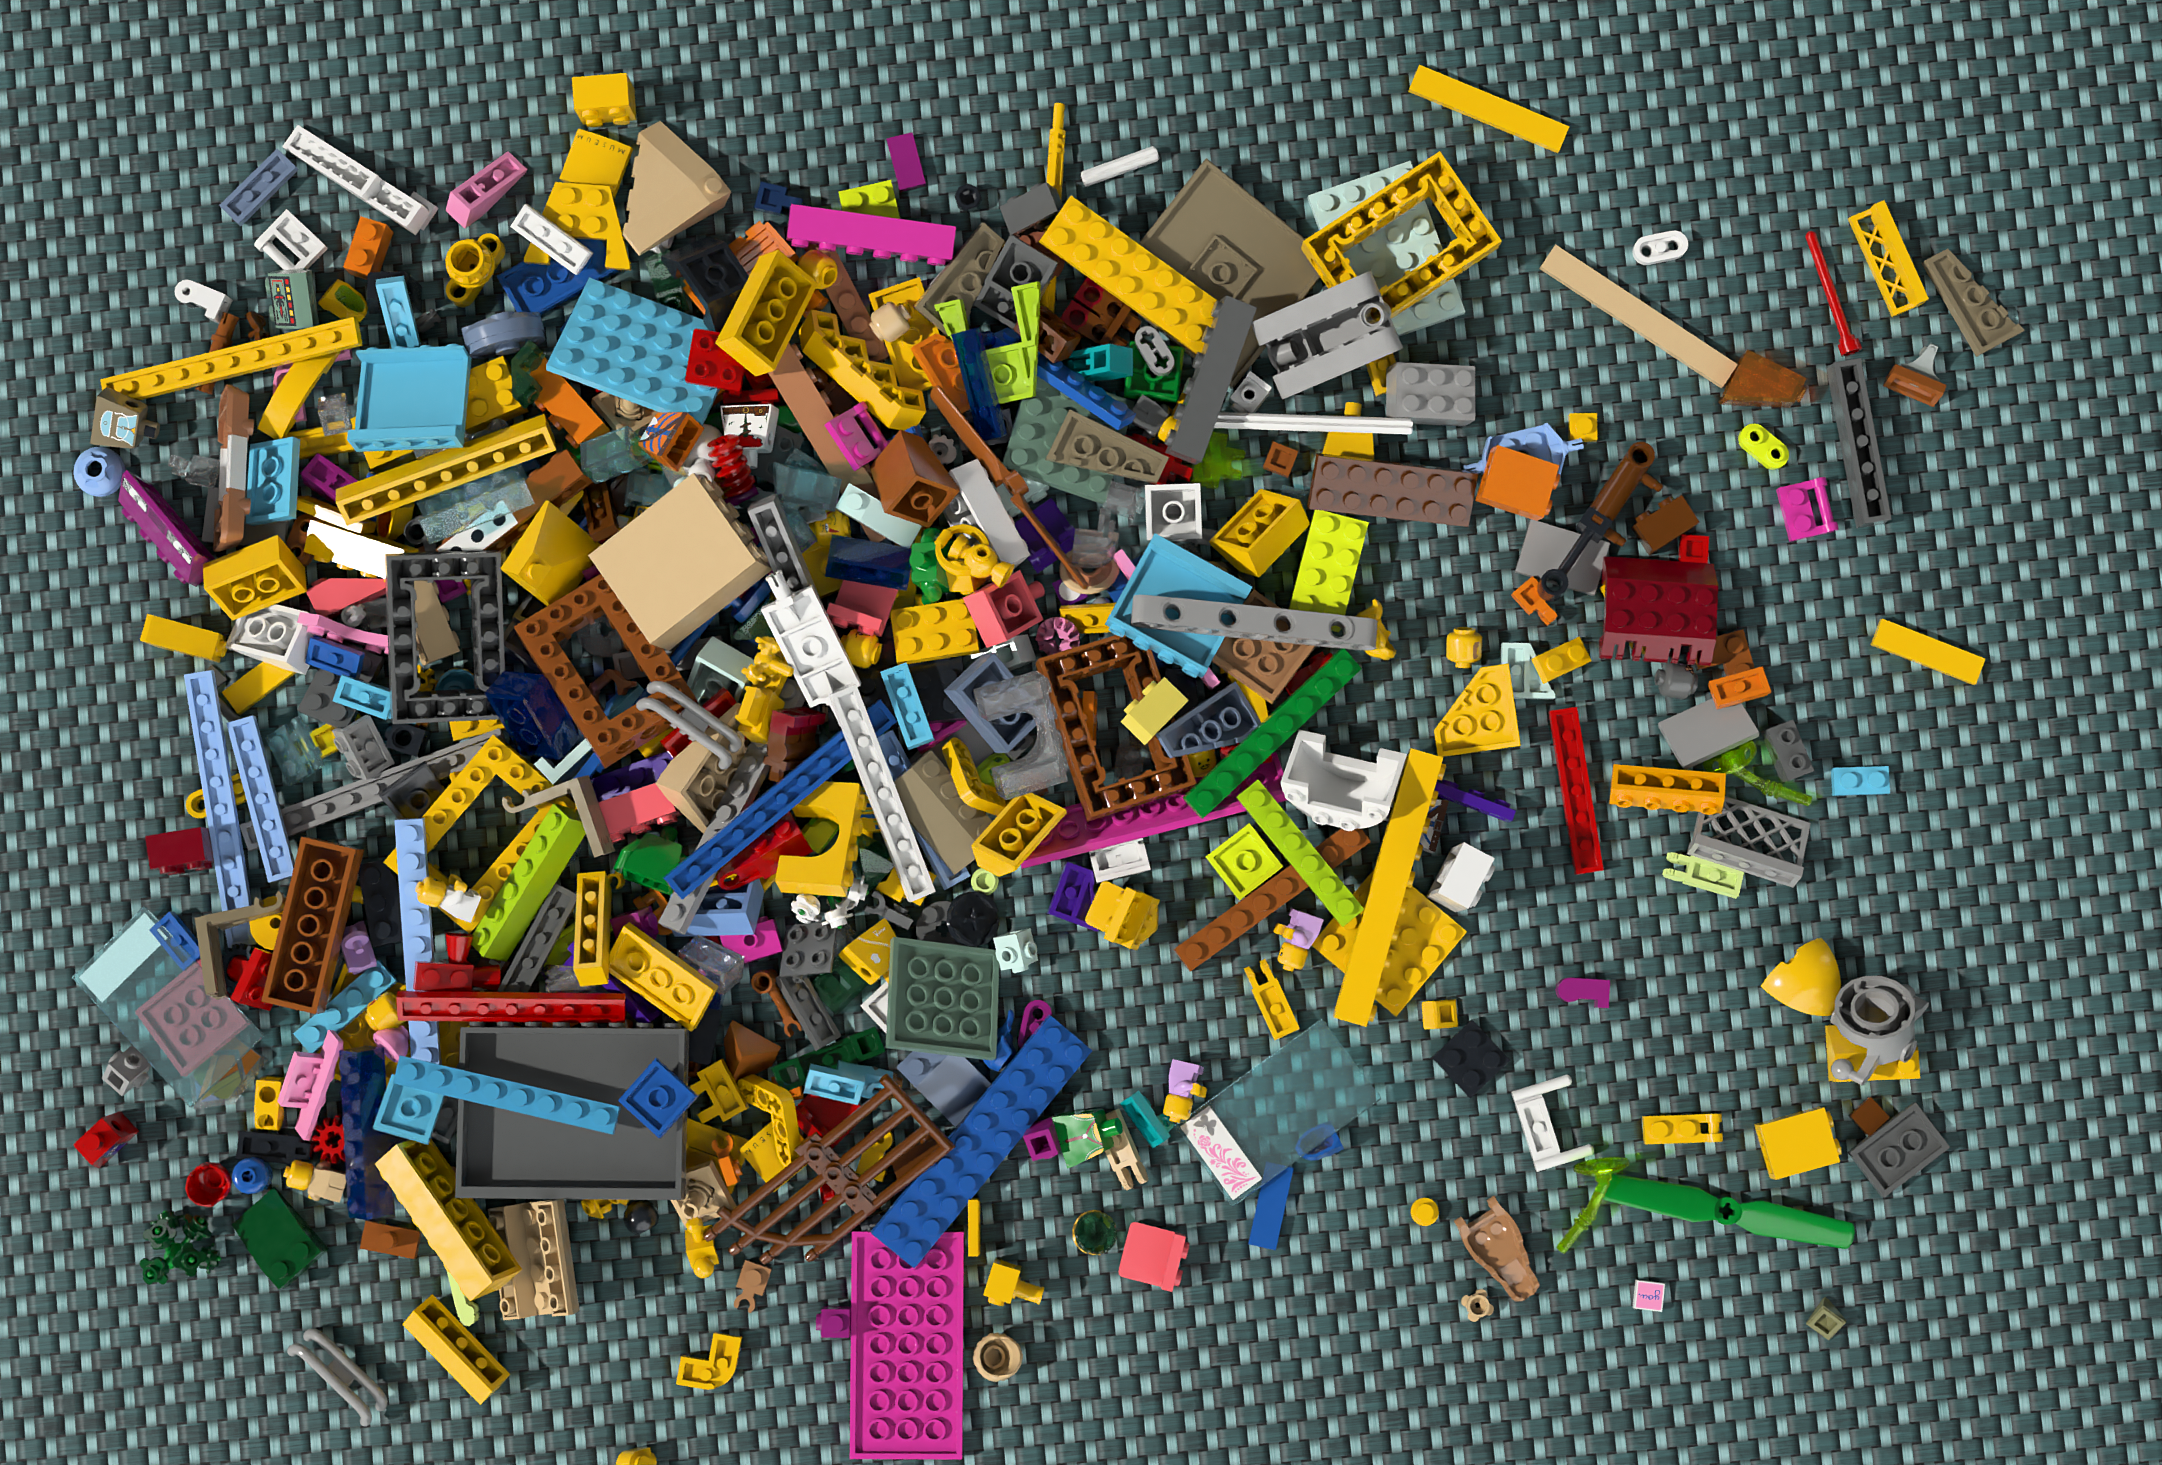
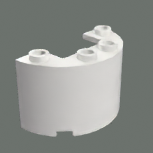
[1281,730,1407,831]

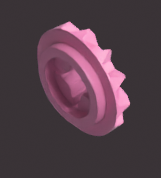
[1036,617,1080,656]

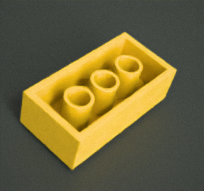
[715,249,818,376]

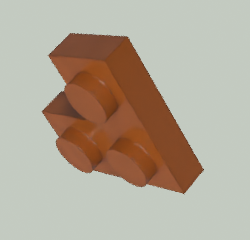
[1694,629,1755,676]

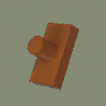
[360,1220,422,1259]

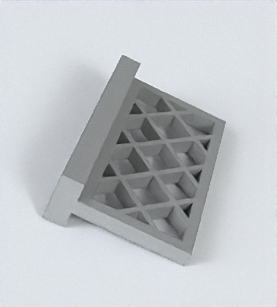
[1687,796,1811,888]

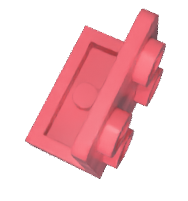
[826,569,898,637]
[1118,1222,1190,1292]

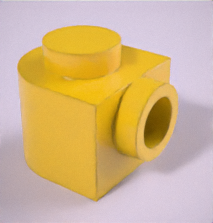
[616,1447,657,1465]

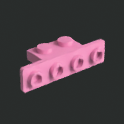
[277,1030,343,1141]

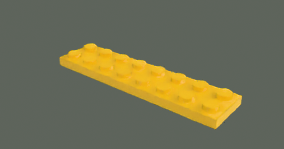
[1039,196,1217,354]

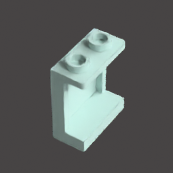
[534,739,594,785]

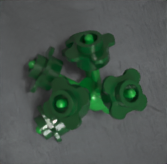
[140,1210,221,1285]

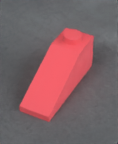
[306,578,386,620]

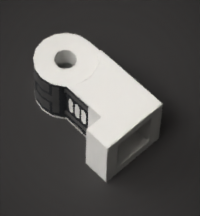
[174,280,233,324]

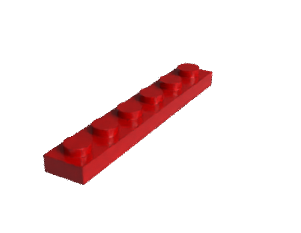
[1548,707,1604,875]

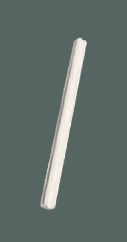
[1214,412,1413,434]

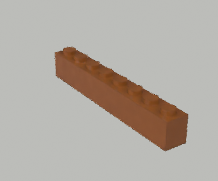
[1173,828,1371,972]

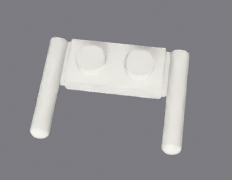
[1511,1075,1594,1172]

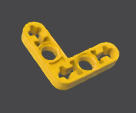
[942,737,1016,816]
[738,1074,801,1167]

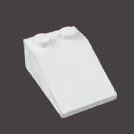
[225,604,323,675]

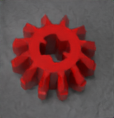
[312,1115,361,1163]

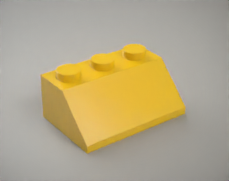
[1209,489,1310,577]
[971,788,1067,877]
[1825,1025,1920,1082]

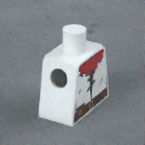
[721,404,779,469]

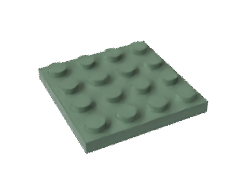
[1002,376,1135,504]
[886,937,999,1061]

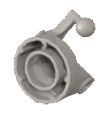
[1830,976,1929,1086]

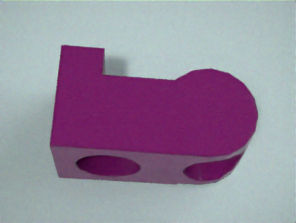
[1555,978,1610,1008]

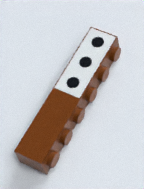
[436,449,593,581]

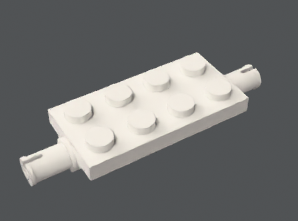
[761,570,861,726]

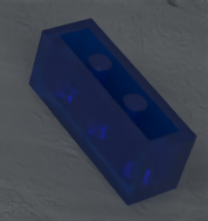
[825,534,912,591]

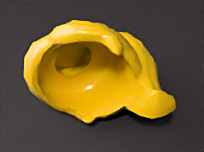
[1355,599,1396,660]

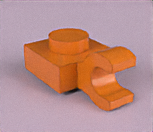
[1511,576,1558,626]
[712,1135,743,1186]

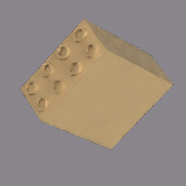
[588,473,772,650]

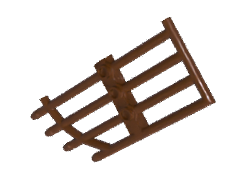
[703,1074,956,1265]

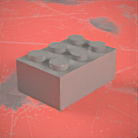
[1386,362,1475,426]

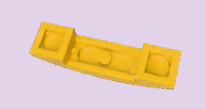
[257,351,340,440]

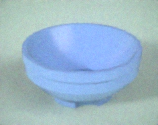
[74,447,125,497]

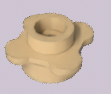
[1461,1289,1494,1322]

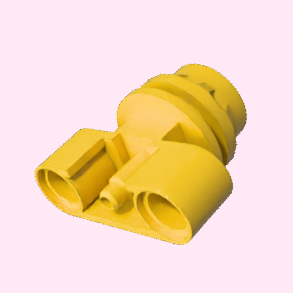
[445,233,506,307]

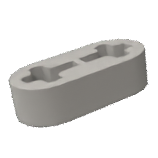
[1135,326,1174,376]

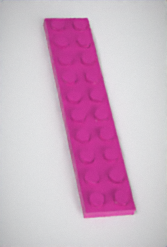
[1021,752,1287,869]

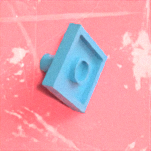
[373,1074,445,1145]

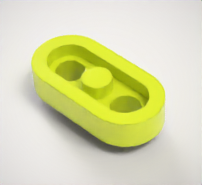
[1738,424,1789,470]

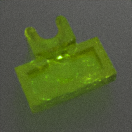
[1191,432,1246,490]

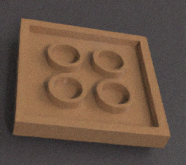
[1212,590,1316,704]

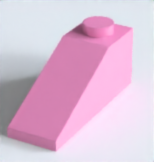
[445,151,527,228]

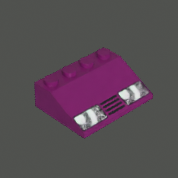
[118,470,215,587]

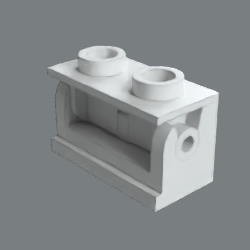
[1089,838,1151,884]

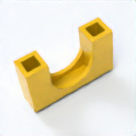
[775,781,867,897]

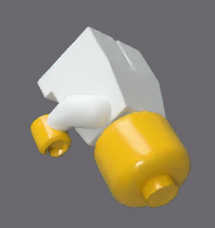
[415,874,481,923]

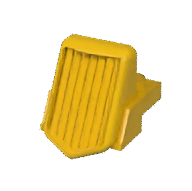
[1085,881,1160,950]

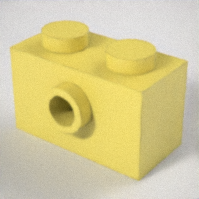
[1121,677,1189,745]

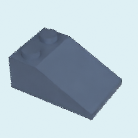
[896,1051,991,1127]

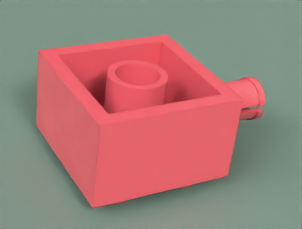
[963,570,1045,648]

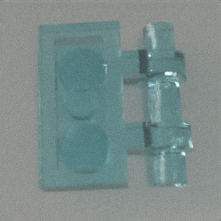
[265,716,325,786]

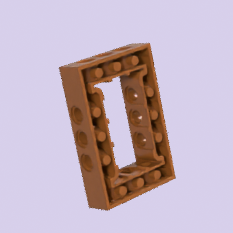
[514,574,698,768]
[1035,635,1196,822]

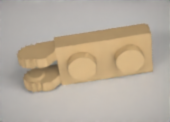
[1105,1109,1148,1190]

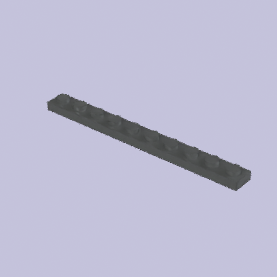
[431,883,577,1145]

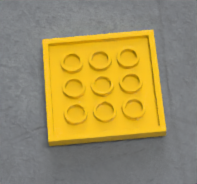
[1311,868,1467,1017]

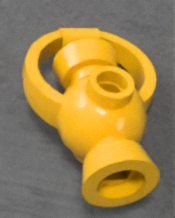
[934,524,1014,588]

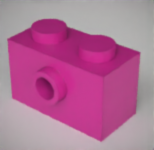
[719,916,783,968]

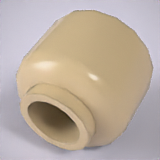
[869,302,911,342]

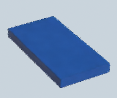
[497,238,619,315]

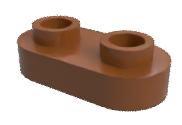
[286,514,319,567]

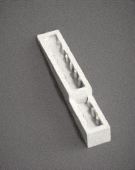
[282,125,430,235]

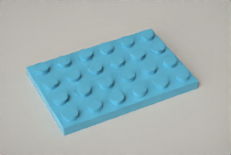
[546,278,719,426]

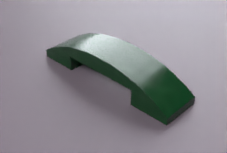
[771,1026,885,1091]

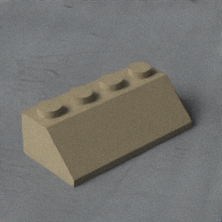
[894,750,992,875]

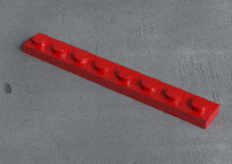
[396,991,626,1023]

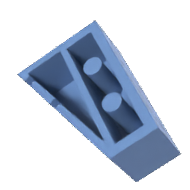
[670,877,764,937]

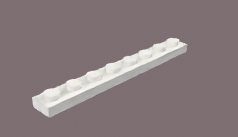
[828,684,936,902]

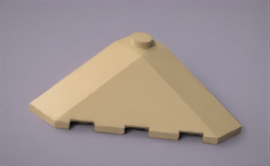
[622,121,731,256]
[655,703,749,834]

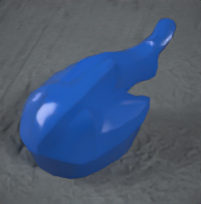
[983,1009,1017,1072]

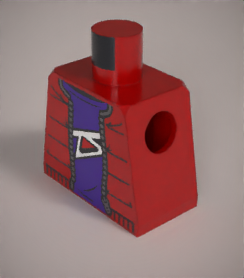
[73,1111,139,1168]

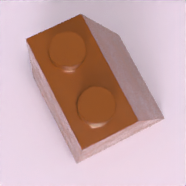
[870,430,960,528]

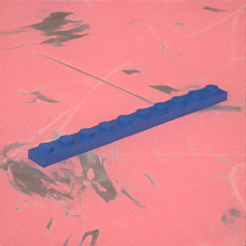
[663,699,897,900]

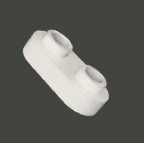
[1632,231,1688,265]

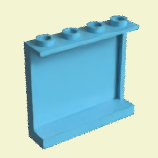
[347,344,472,452]
[1105,533,1252,678]

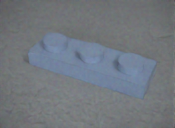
[219,149,299,226]

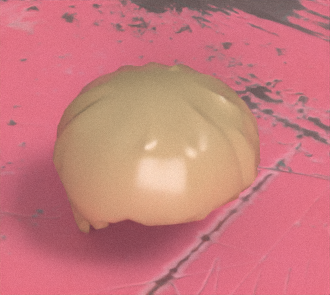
[973,1332,1023,1382]

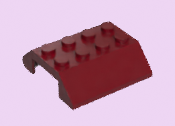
[1599,556,1718,666]

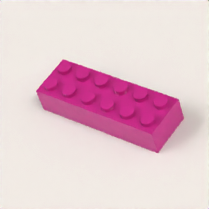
[786,204,956,266]

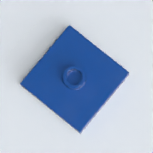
[618,1058,699,1139]

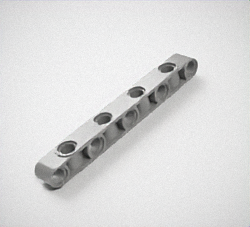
[1131,595,1378,651]

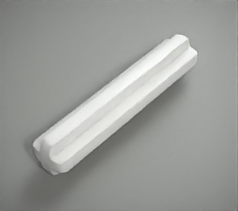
[1081,146,1159,186]

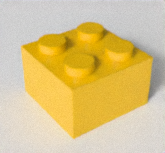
[572,73,637,127]

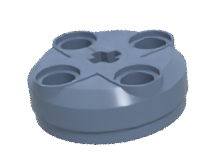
[461,311,545,359]

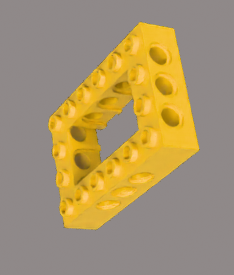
[1301,151,1502,321]
[383,734,577,934]

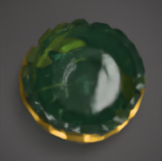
[1072,1210,1117,1255]

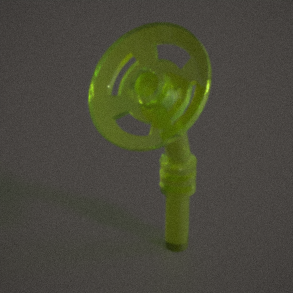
[1703,740,1812,806]
[1556,1157,1630,1254]

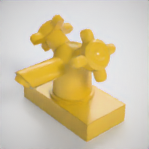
[741,636,794,697]

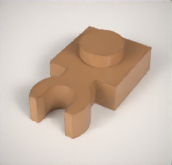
[734,1259,773,1313]

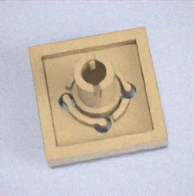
[591,392,660,443]
[671,1160,737,1228]

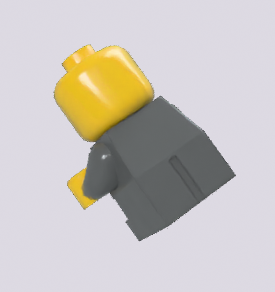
[1131,394,1177,444]

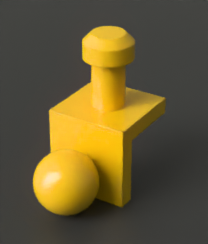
[685,1217,719,1278]

